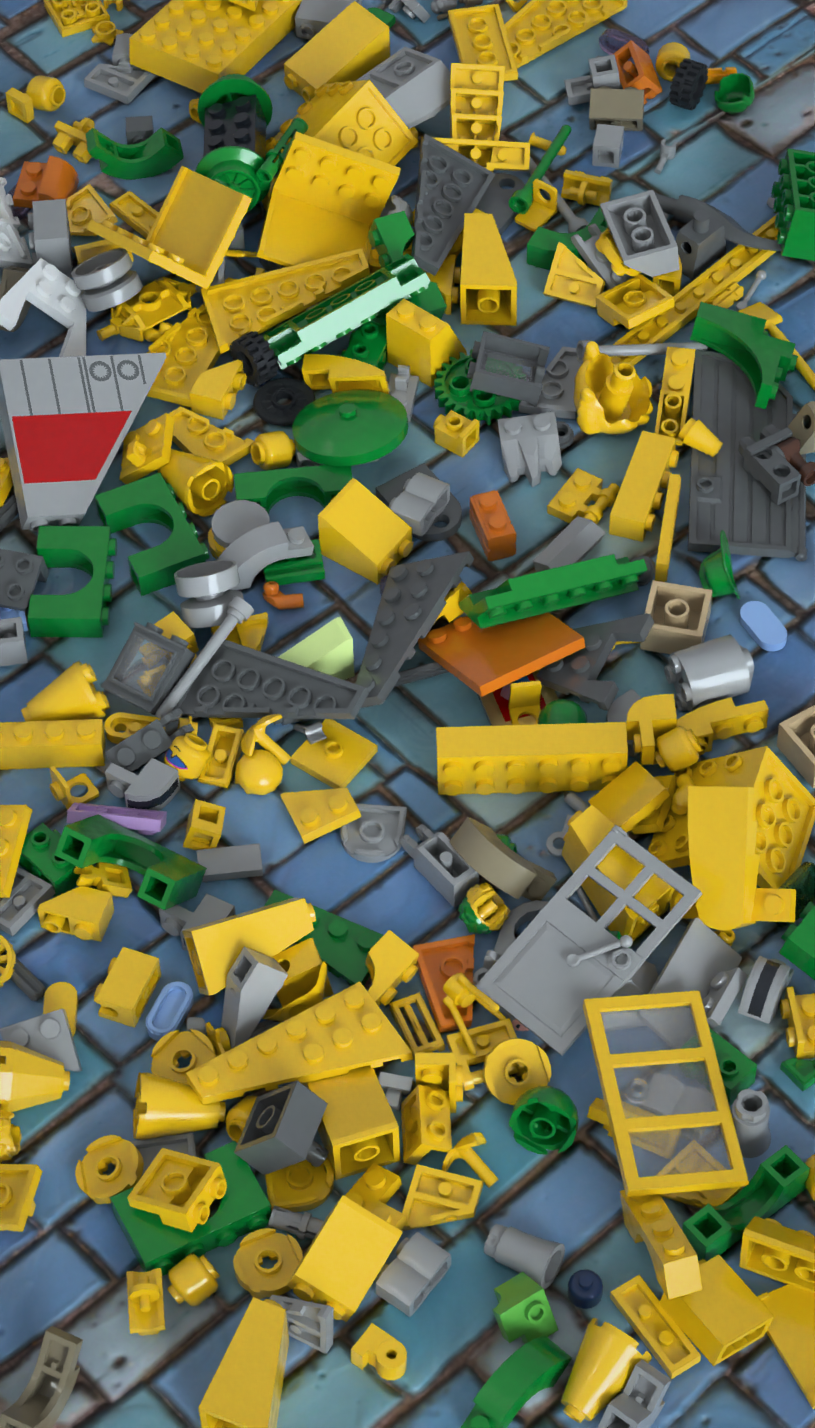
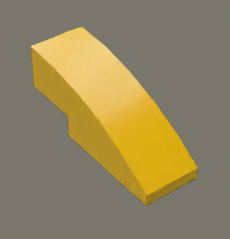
[302,354,390,394]

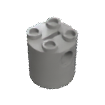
[664,634,754,712]

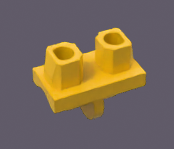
[52,117,98,164]
[561,170,613,206]
[126,1268,166,1336]

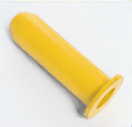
[528,132,567,156]

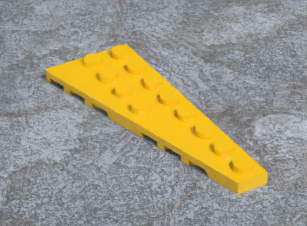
[504,0,628,69]

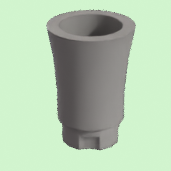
[731,1088,771,1158]
[484,1224,565,1289]

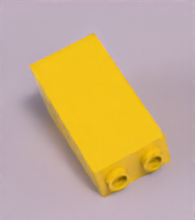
[284,1,390,101]
[460,213,517,326]
[561,805,675,941]
[182,898,316,996]
[302,1065,400,1180]
[198,1297,289,1428]

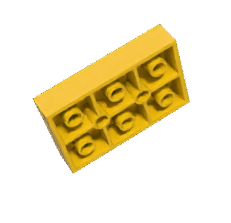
[129,0,302,93]

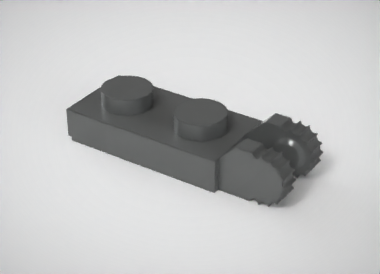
[105,708,194,773]

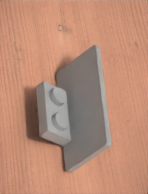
[636,917,748,1049]

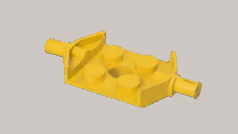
[96,277,197,342]

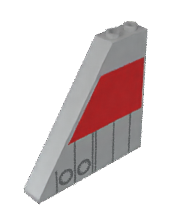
[0,352,166,532]

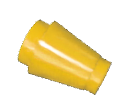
[678,417,723,457]

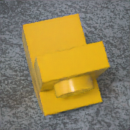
[626,694,677,765]

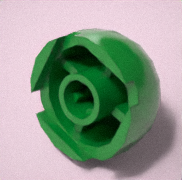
[509,1086,579,1155]

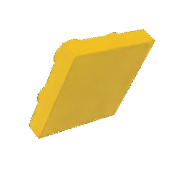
[44,0,110,38]
[588,761,671,833]

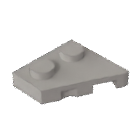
[84,64,156,105]
[0,867,55,936]
[0,1008,82,1072]
[269,1294,334,1354]

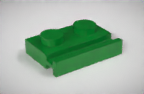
[263,539,325,585]

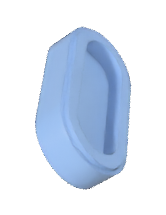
[739,601,787,651]
[146,981,194,1041]

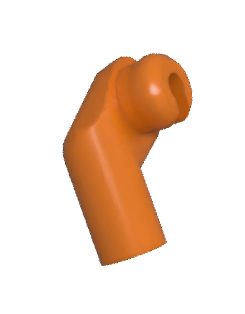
[262,581,304,610]

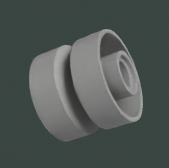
[174,560,244,628]

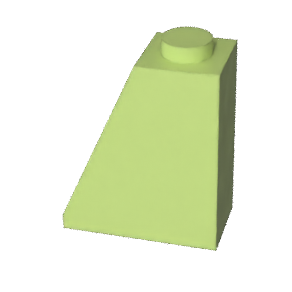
[278,616,355,680]

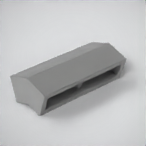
[533,516,606,572]

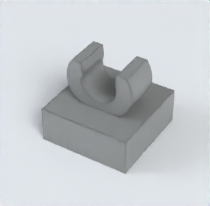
[379,1072,416,1111]

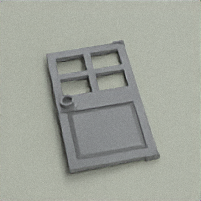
[475,825,702,1056]

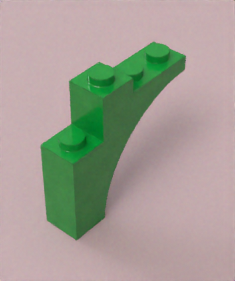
[690,302,798,409]

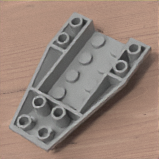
[356,47,450,129]

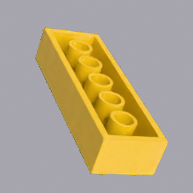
[436,722,628,796]

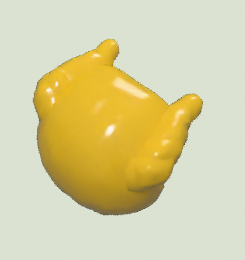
[573,341,653,435]

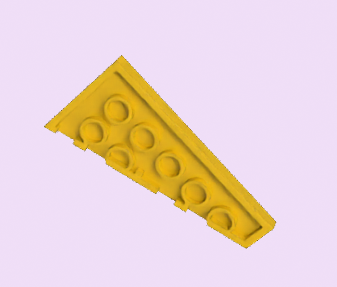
[200,248,370,354]
[186,982,413,1105]

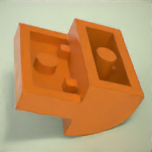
[12,155,79,208]

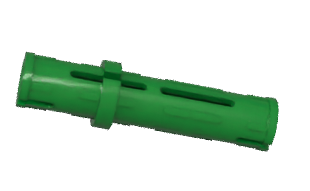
[256,118,308,184]

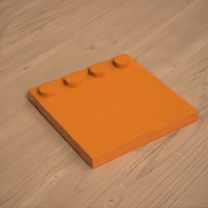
[418,612,585,697]

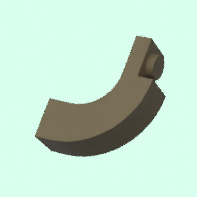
[0,1326,83,1428]

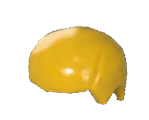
[234,749,283,796]

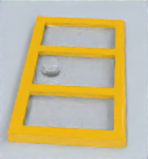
[582,991,749,1197]

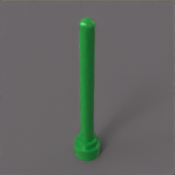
[508,125,572,214]

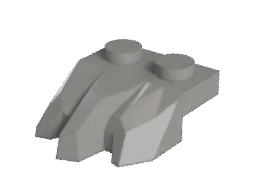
[497,412,562,487]

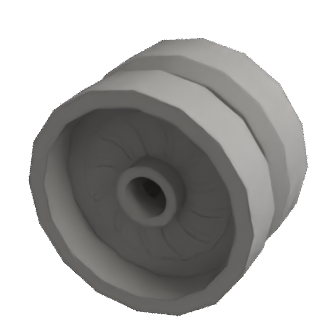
[71,248,143,312]

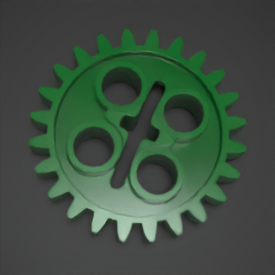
[434,349,526,425]

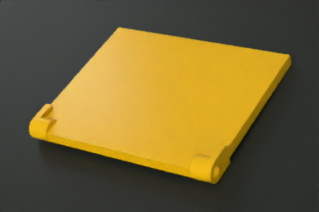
[757,1284,815,1409]

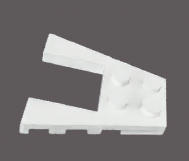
[0,177,33,269]
[0,258,86,357]

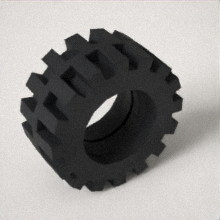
[669,58,708,110]
[230,331,278,387]

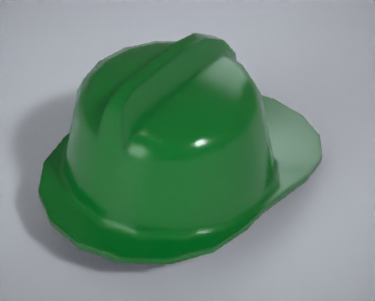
[699,530,740,599]

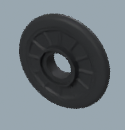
[253,378,316,426]

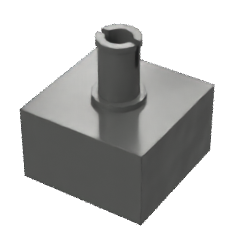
[234,1081,328,1175]

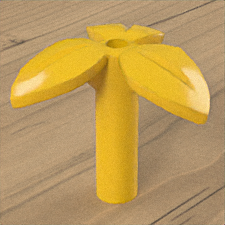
[241,714,291,766]
[442,1132,499,1188]

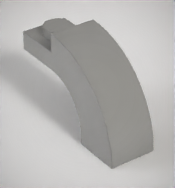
[217,521,314,590]

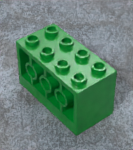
[771,148,815,261]

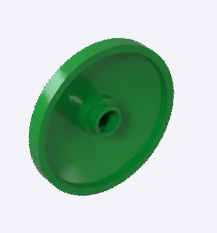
[292,389,409,466]

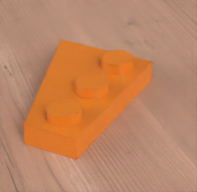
[412,934,475,1033]

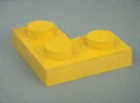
[345,1163,408,1231]

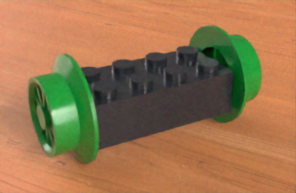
[195,74,273,212]

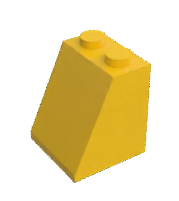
[386,299,467,387]
[318,478,413,585]
[287,1195,403,1322]

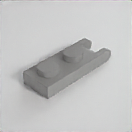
[571,223,633,291]

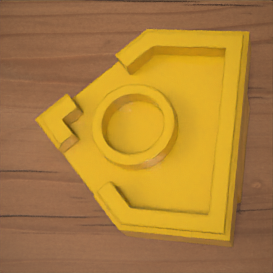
[66,184,118,236]

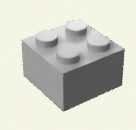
[28,199,73,277]

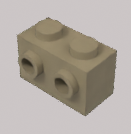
[589,86,644,131]

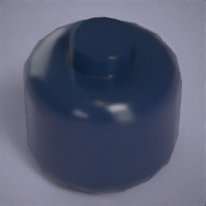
[568,1269,603,1309]

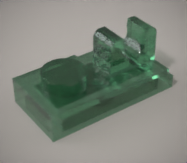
[776,862,815,928]

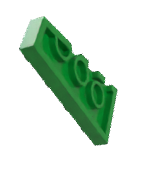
[264,890,383,986]

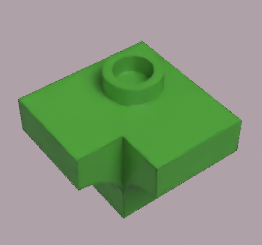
[492,1272,559,1344]

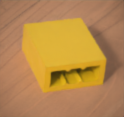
[659,1254,774,1366]

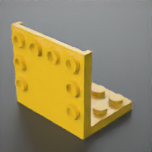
[266,80,419,166]
[256,131,401,287]
[87,166,252,290]
[648,746,815,889]

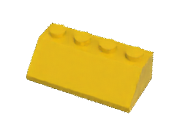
[739,1216,815,1293]

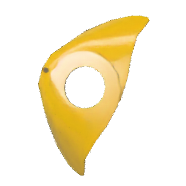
[262,961,327,1021]

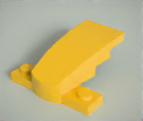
[422,63,530,172]
[670,786,796,931]

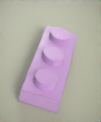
[67,802,167,835]

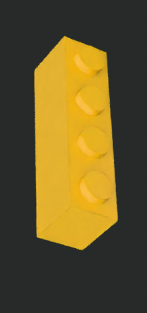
[609,431,679,542]
[0,719,106,770]

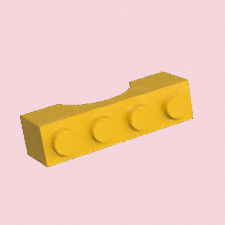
[324,930,419,1006]
[620,1190,702,1300]

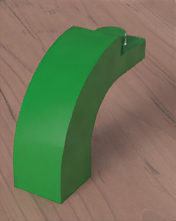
[85,127,184,180]
[527,208,608,270]
[461,1336,572,1428]

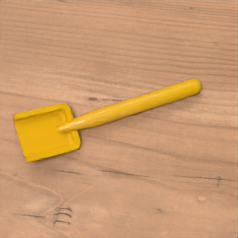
[738,302,815,391]

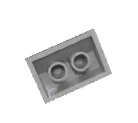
[600,190,679,277]

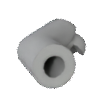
[431,0,457,14]

